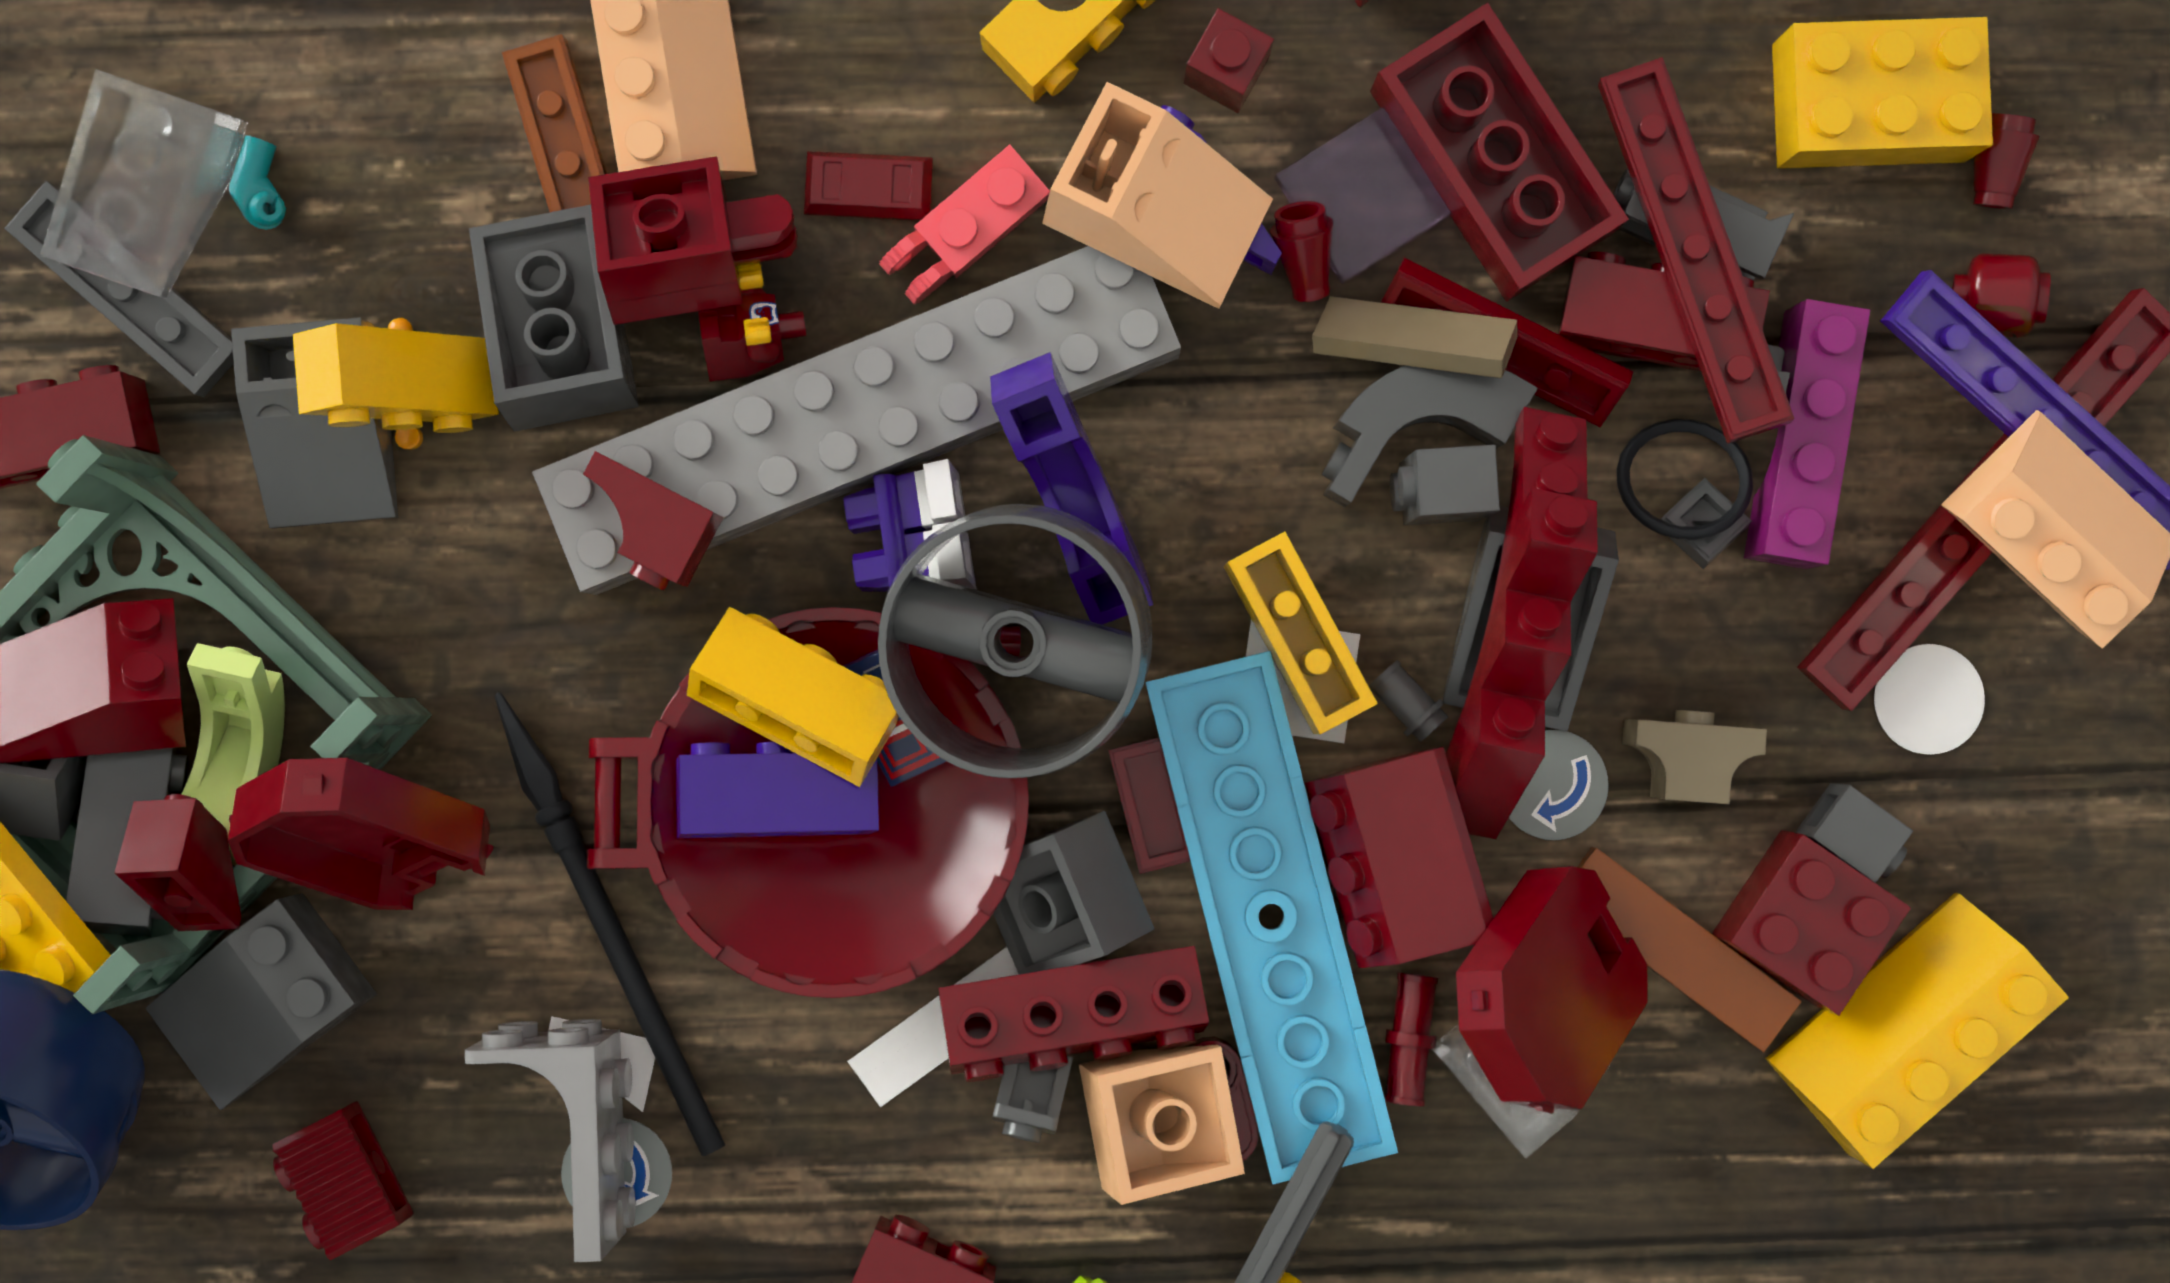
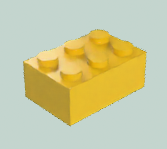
[1772,17,1993,169]

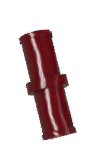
[1384,972,1438,1107]

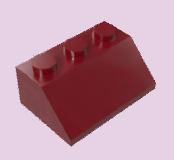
[1305,747,1493,968]

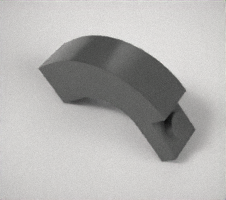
[1321,366,1538,508]

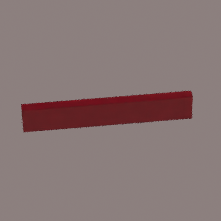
[1598,57,1795,444]

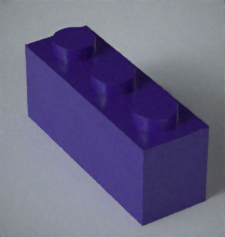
[676,742,879,838]

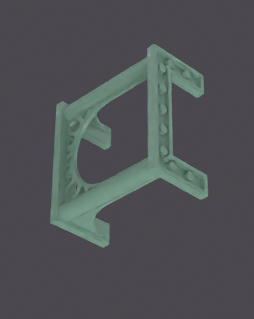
[0,435,432,1014]

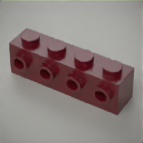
[938,946,1209,1082]

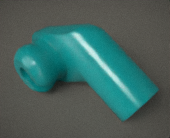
[229,135,286,230]

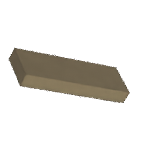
[1312,296,1517,378]

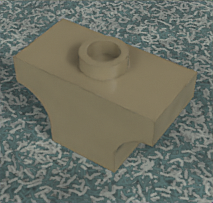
[1622,710,1767,804]

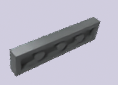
[4,181,234,398]

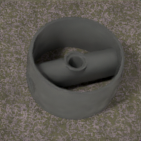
[878,504,1153,778]

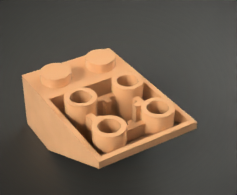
[1042,82,1273,309]

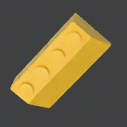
[1765,893,2069,1169]

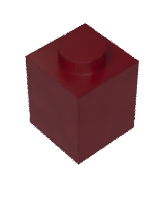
[1184,8,1274,114]

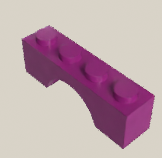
[1744,299,1870,569]

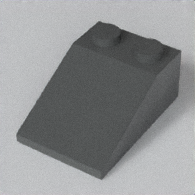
[469,204,639,432]
[1443,505,1619,732]
[145,893,378,1110]

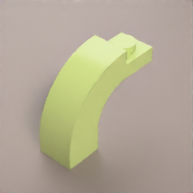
[181,643,285,866]

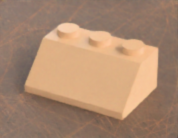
[590,0,757,181]
[1941,410,2170,649]

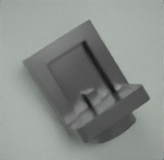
[992,1056,1073,1143]

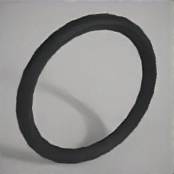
[1616,419,1753,540]

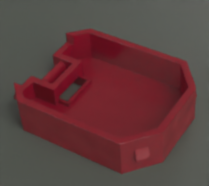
[228,758,493,910]
[1456,866,1648,1114]

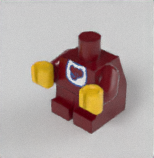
[698,262,806,382]

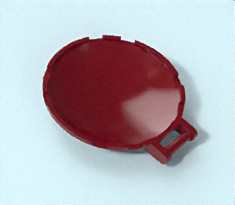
[587,607,1029,998]

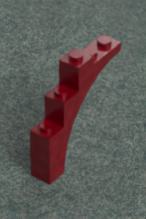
[1445,407,1598,839]

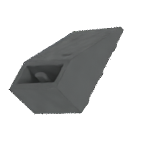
[231,317,398,529]

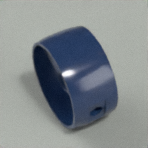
[0,969,145,1230]

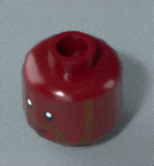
[1952,253,2051,338]

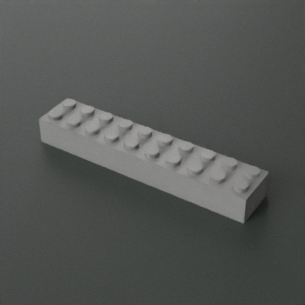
[532,246,1181,595]

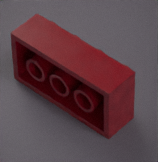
[1370,2,1629,302]

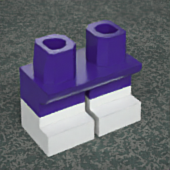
[843,459,976,592]

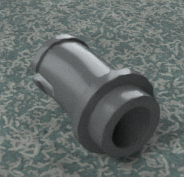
[1369,660,1449,742]

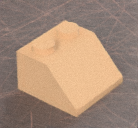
[1079,1045,1245,1205]

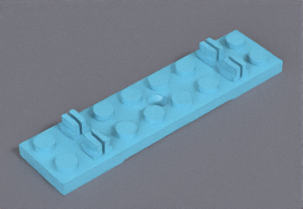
[1145,651,1398,1184]

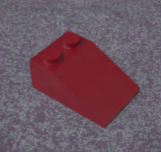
[0,598,186,763]

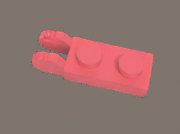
[879,144,1050,305]

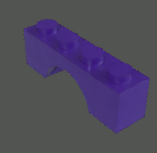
[990,352,1154,625]

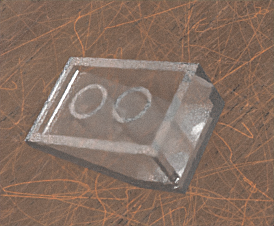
[40,70,248,298]

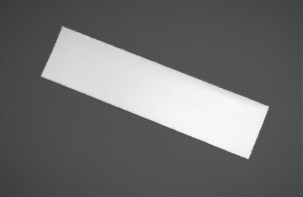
[847,947,1019,1107]

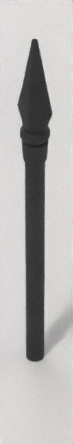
[494,692,725,1156]

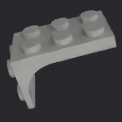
[465,1019,636,1262]

